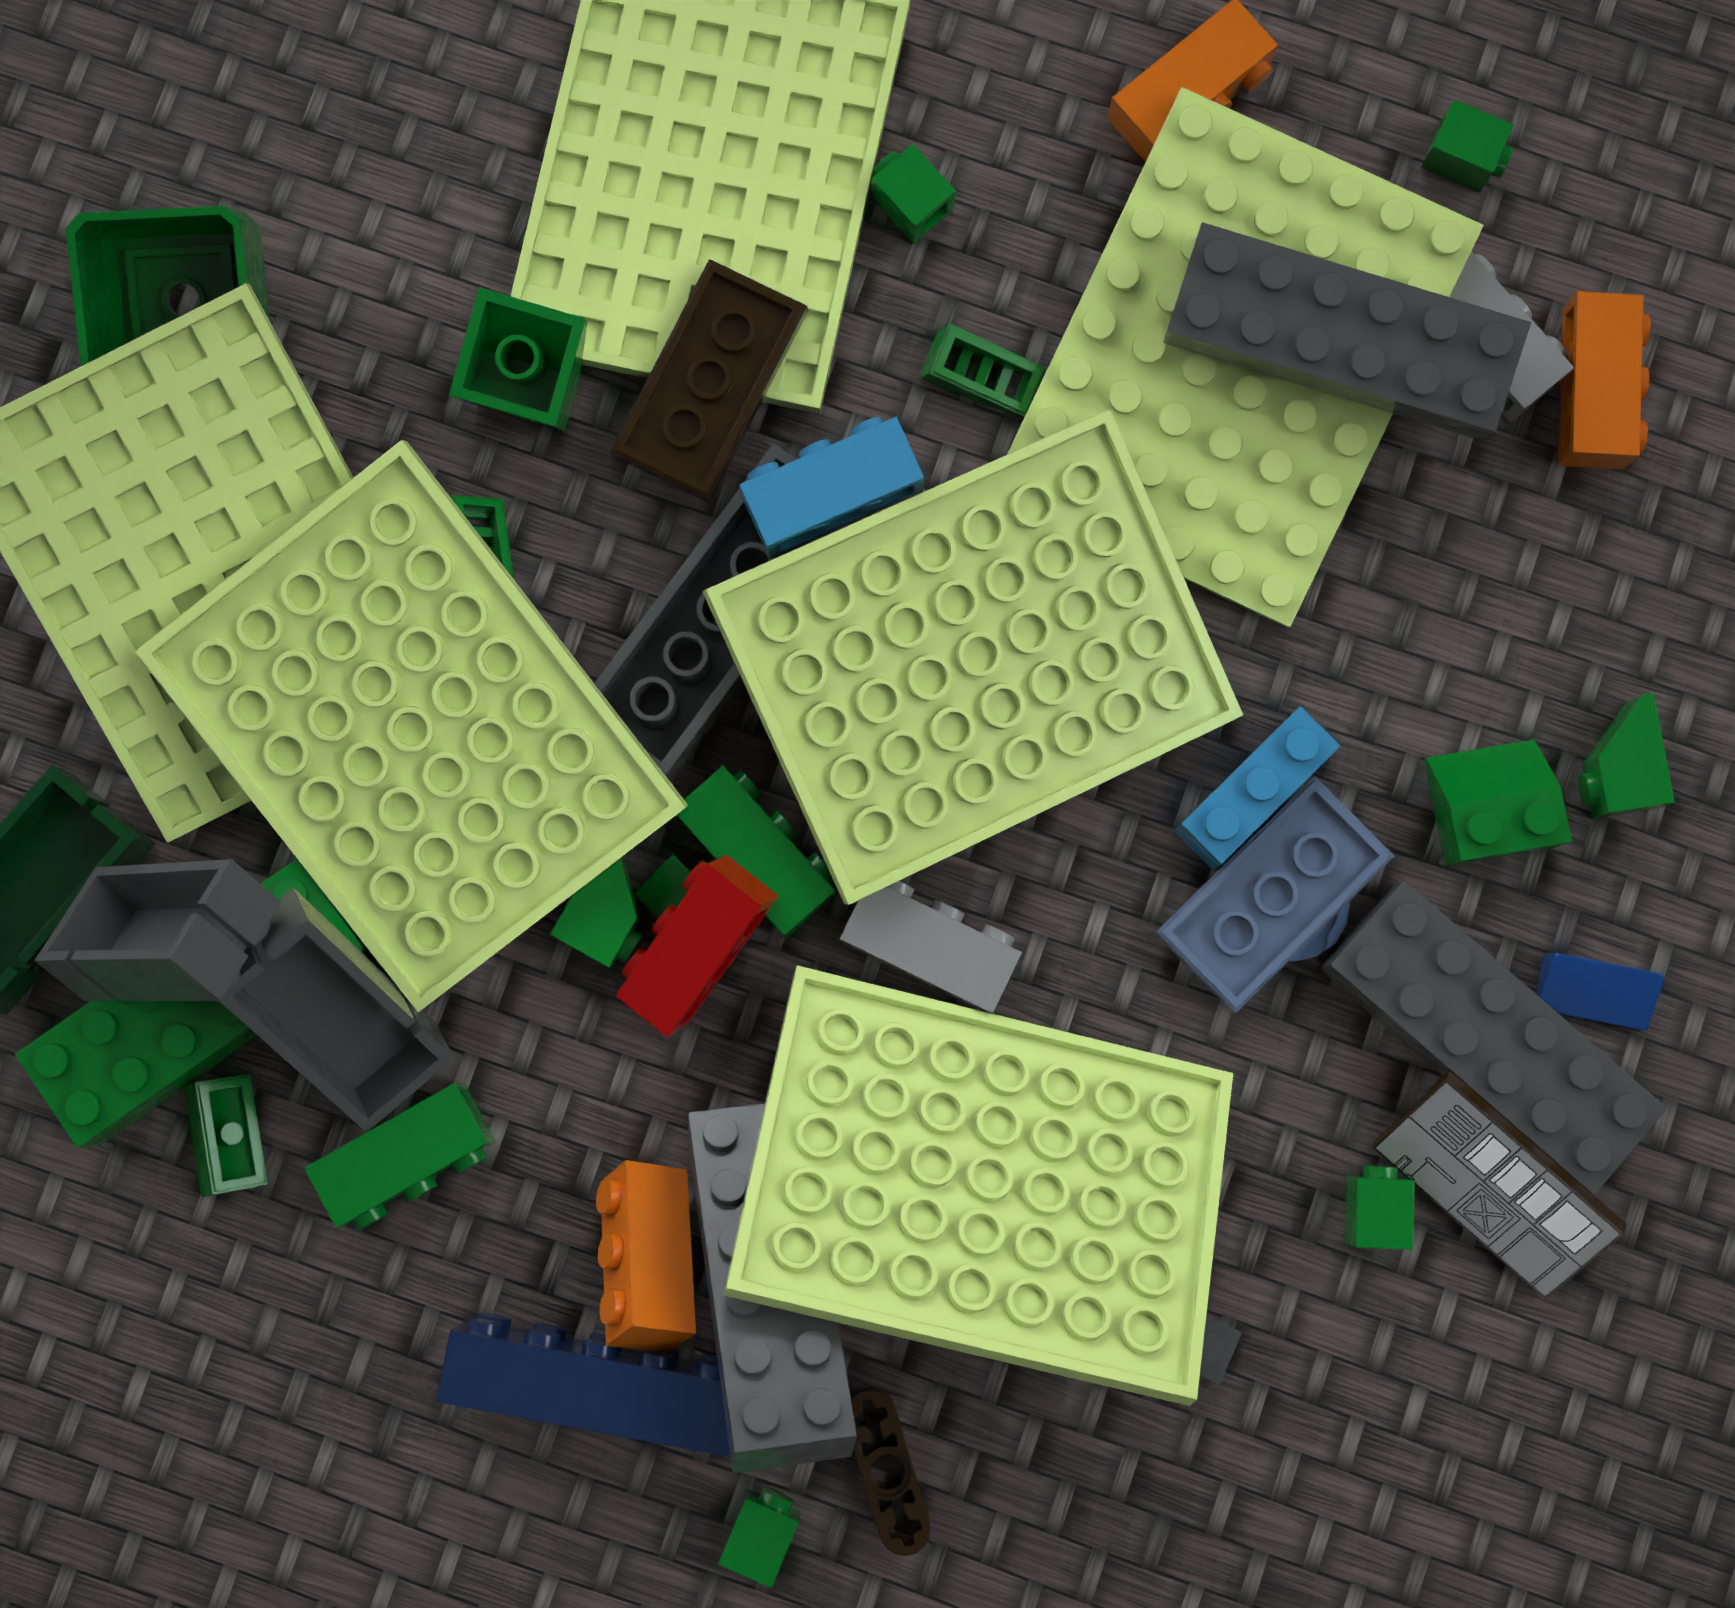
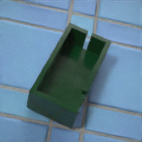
[0,765,155,1015]

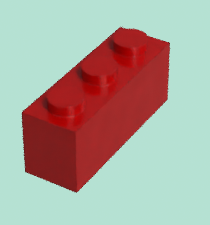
[616,855,779,1038]

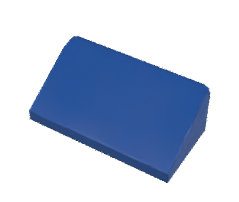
[1537,953,1664,1031]

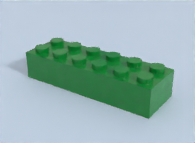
[15,859,373,1148]

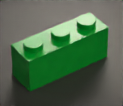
[676,766,836,939]
[304,1083,496,1231]

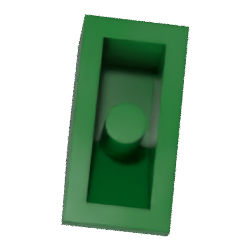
[1578,693,1675,819]
[550,855,644,970]

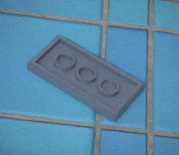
[1155,776,1395,1014]

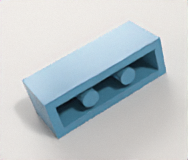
[739,416,924,558]
[1173,706,1341,870]

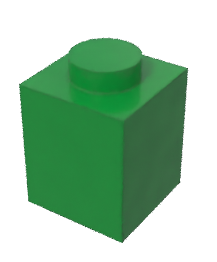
[1420,99,1514,192]
[872,143,956,244]
[1345,1165,1415,1250]
[718,1487,801,1588]

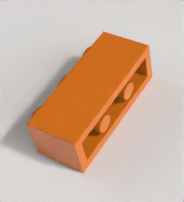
[1107,0,1278,163]
[1558,291,1651,470]
[596,1160,696,1353]

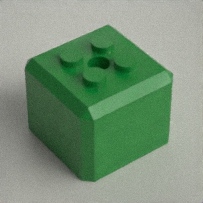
[65,206,270,366]

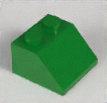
[449,287,587,432]
[1424,739,1572,867]

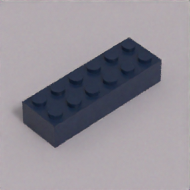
[436,1312,786,1467]

